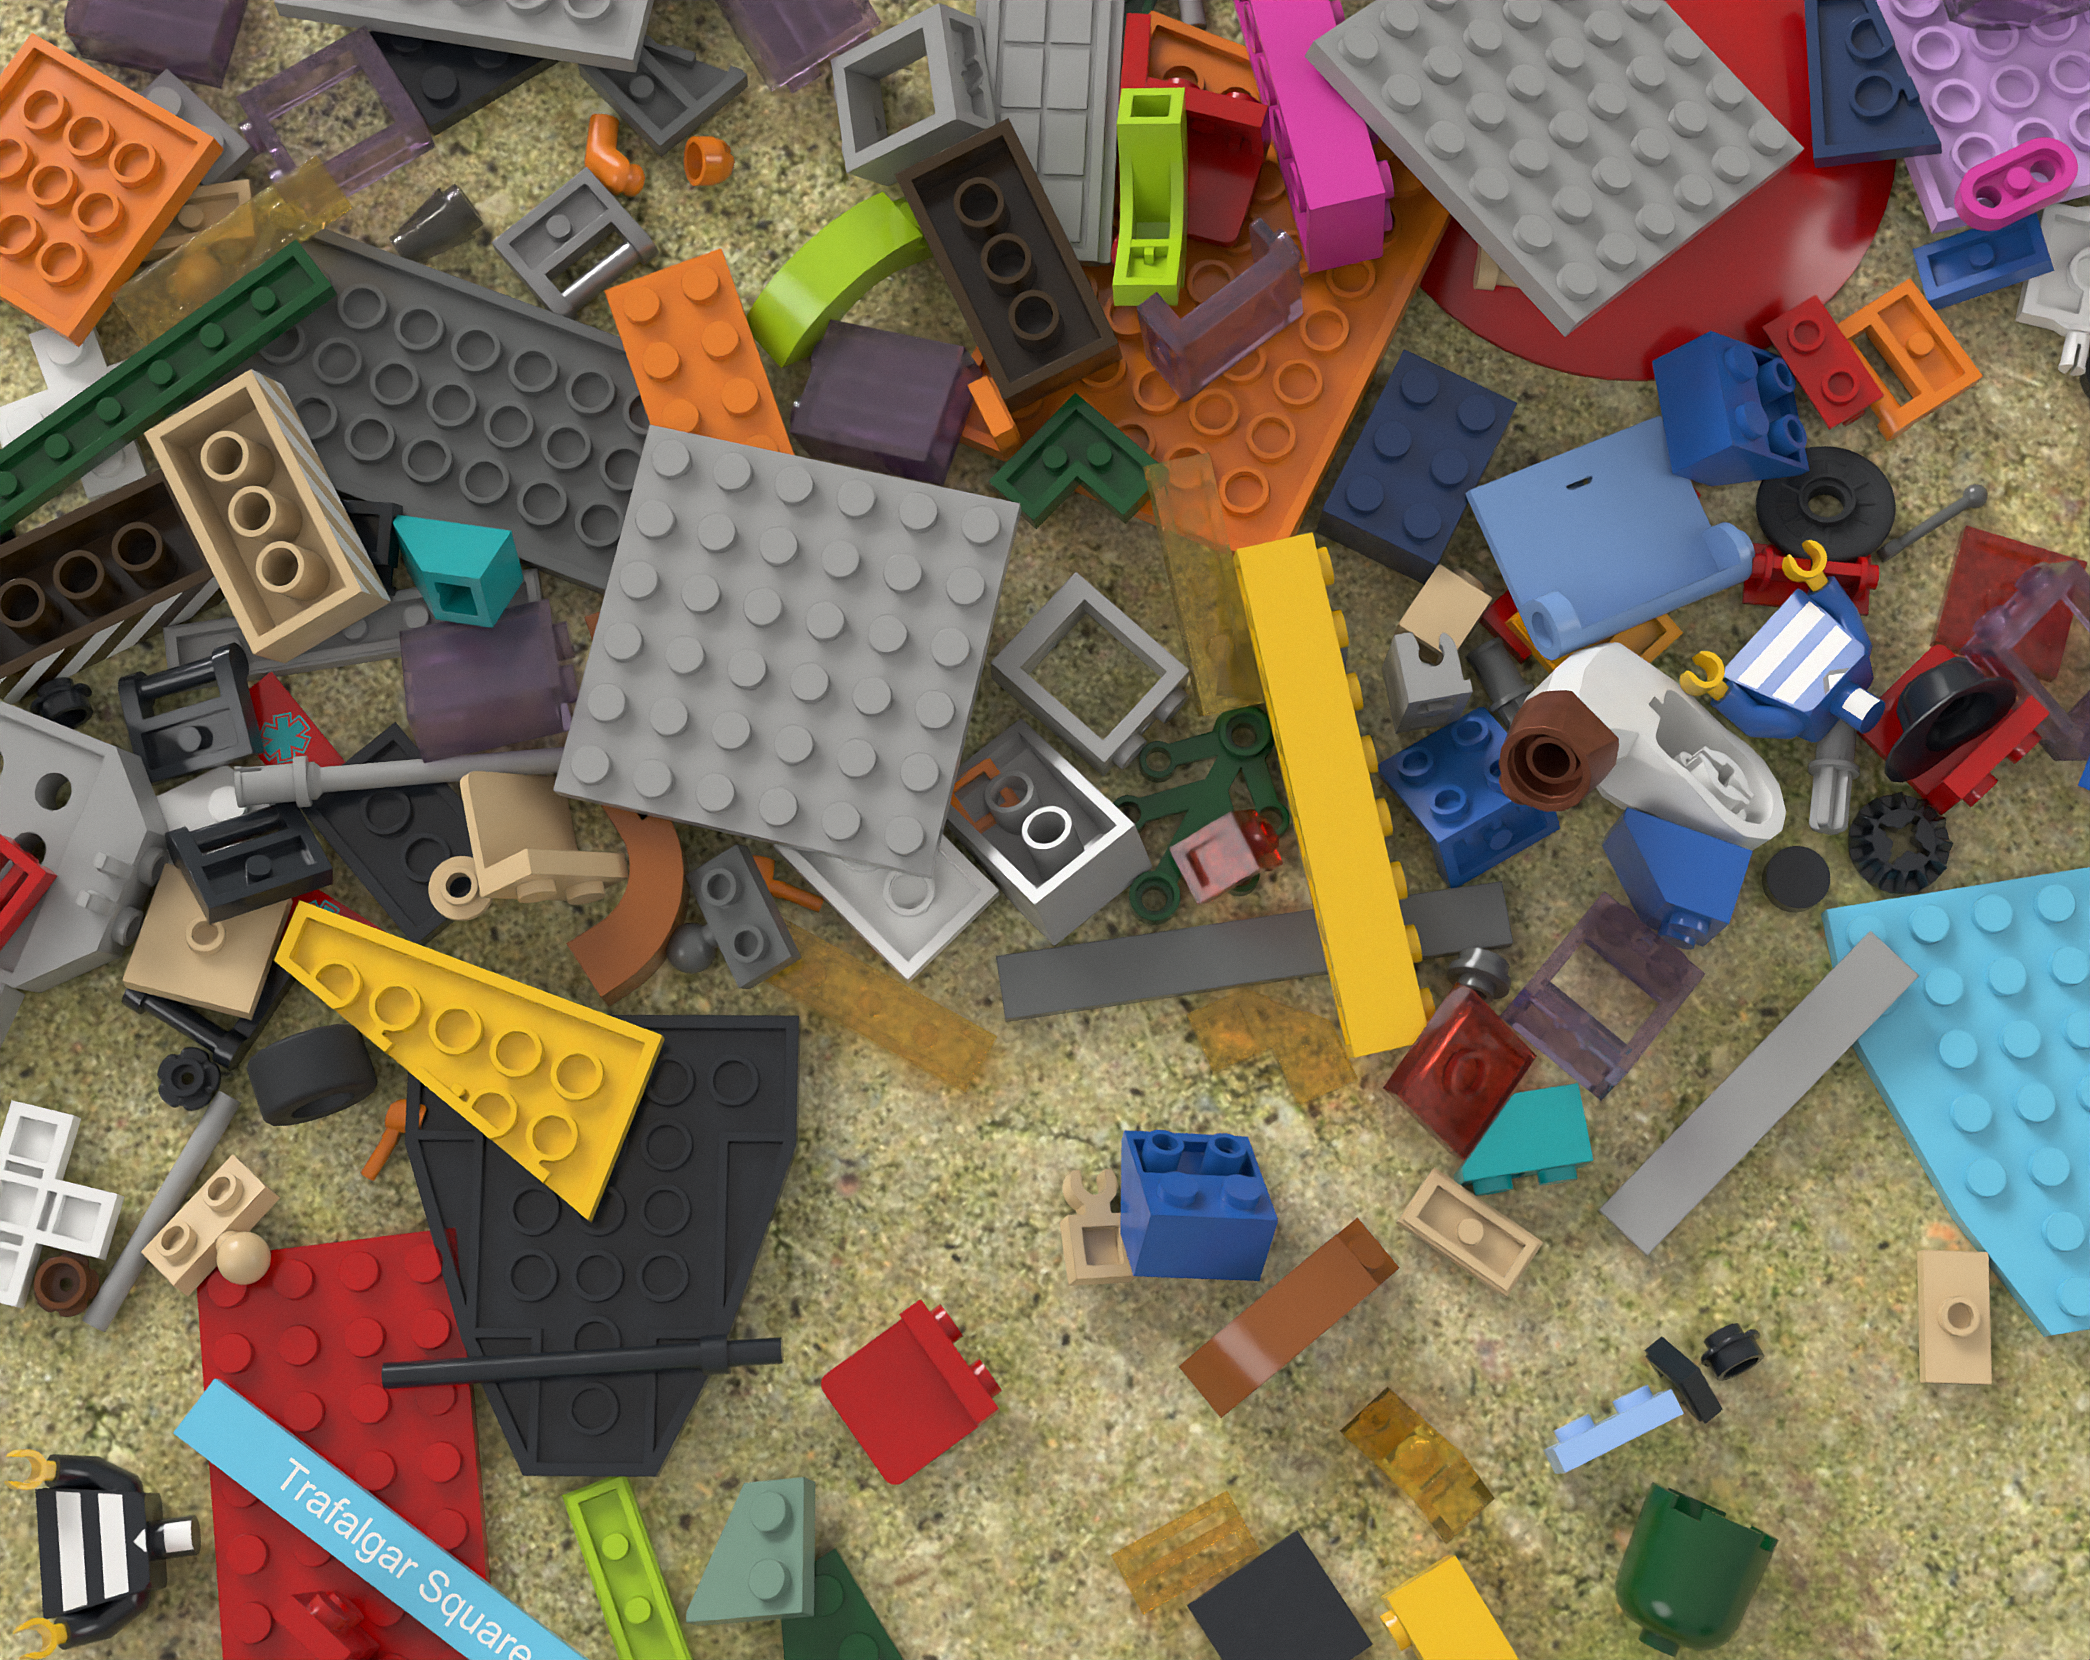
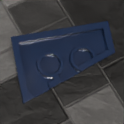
[1804,0,1942,168]

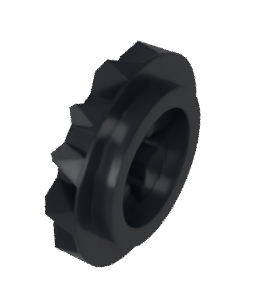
[1848,791,1953,894]

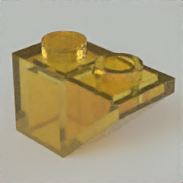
[1340,1386,1495,1544]

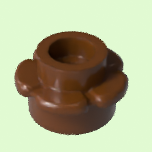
[34,1252,100,1317]

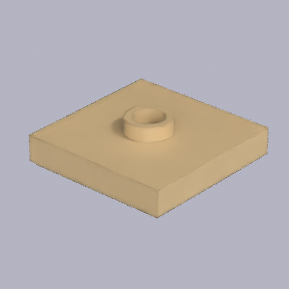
[122,863,293,1020]

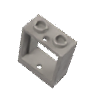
[831,3,996,187]
[991,572,1190,777]

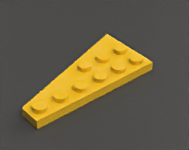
[274,900,665,1222]

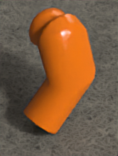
[584,114,645,197]

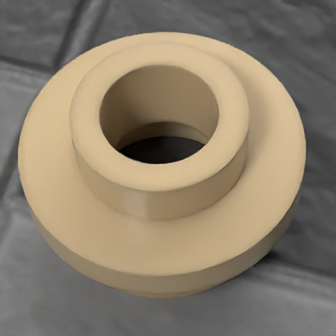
[428,856,493,921]

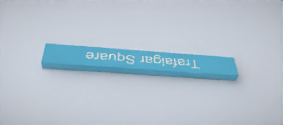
[173,1378,589,1660]

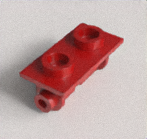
[1762,294,1884,430]
[1742,543,1879,616]

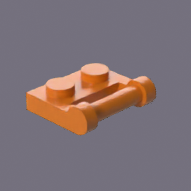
[1837,278,1983,442]

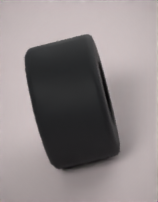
[247,1024,378,1126]

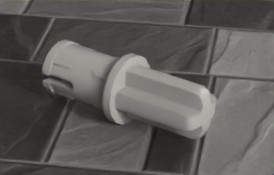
[1808,720,1860,835]

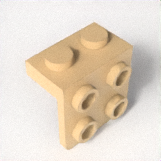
[460,771,629,905]

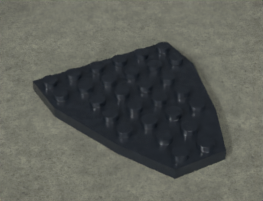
[405,1015,801,1477]

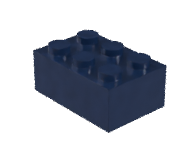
[1316,349,1517,585]

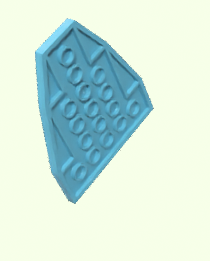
[1821,867,2090,1337]

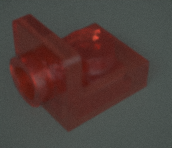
[1169,809,1283,905]

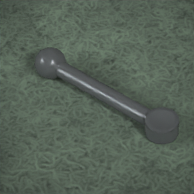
[1876,484,1988,563]

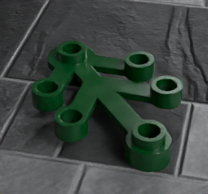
[1113,704,1290,925]

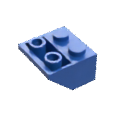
[1652,331,1809,487]
[1120,1130,1278,1281]

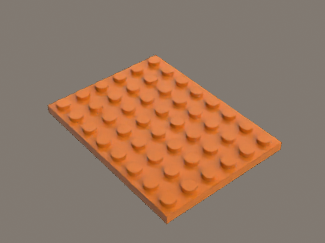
[936,10,1453,558]

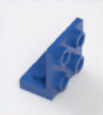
[1378,707,1560,889]

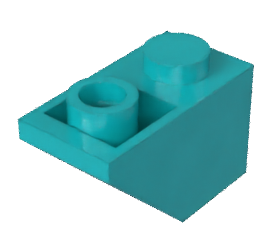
[392,515,524,628]
[1454,1083,1593,1196]

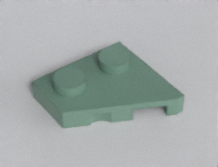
[686,1477,816,1626]

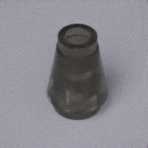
[389,183,485,263]

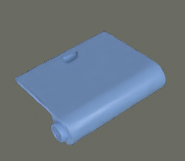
[1465,415,1755,660]

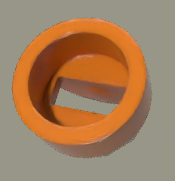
[684,136,735,186]

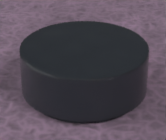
[1762,846,1830,913]

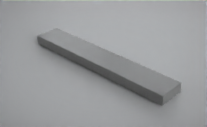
[163,568,548,693]
[1598,931,1919,1256]

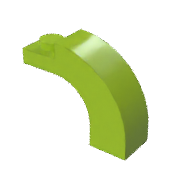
[1112,88,1188,308]
[746,192,934,368]

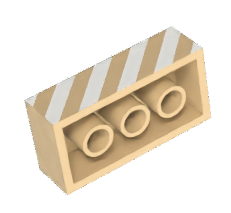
[144,369,391,663]

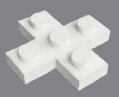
[0,326,183,502]
[0,1100,124,1309]

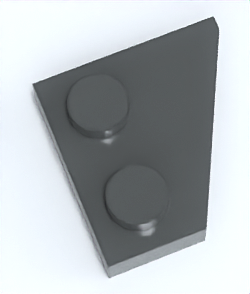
[578,35,748,157]

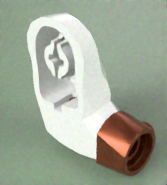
[1499,642,1786,850]

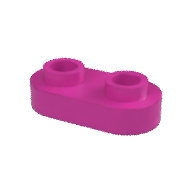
[1954,137,2078,231]

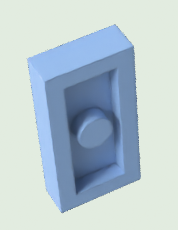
[1543,1384,1684,1474]

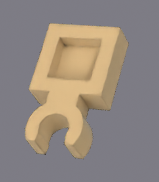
[1060,1169,1137,1286]

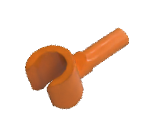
[752,855,824,913]
[360,1099,427,1181]

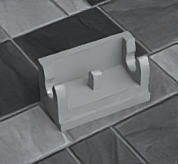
[1382,632,1473,734]

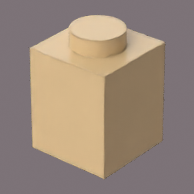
[1391,564,1492,666]

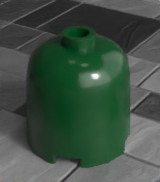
[1614,1482,1779,1657]

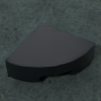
[1644,1336,1723,1424]

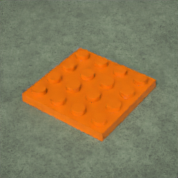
[0,33,224,347]

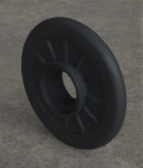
[1756,446,1896,565]

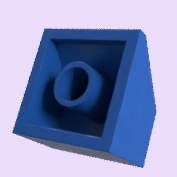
[1602,807,1753,950]

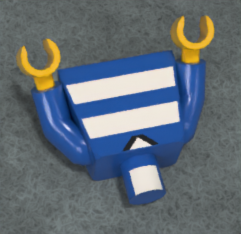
[1680,540,1885,743]

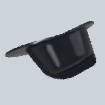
[1884,657,2018,783]

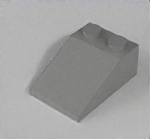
[945,718,1152,946]

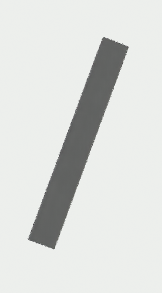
[996,881,1513,1022]

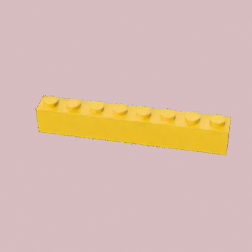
[1232,532,1437,1058]

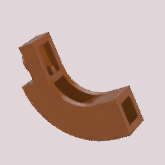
[566,805,690,1007]
[1178,1217,1400,1418]

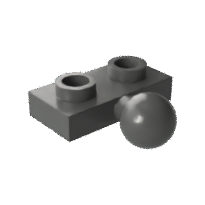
[666,844,802,989]

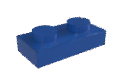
[1912,212,2055,311]

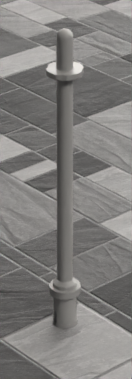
[234,747,564,808]

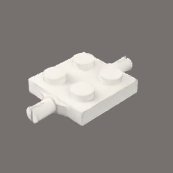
[2015,203,2090,376]

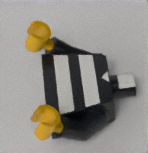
[4,1449,201,1660]

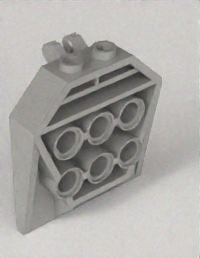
[0,701,169,993]

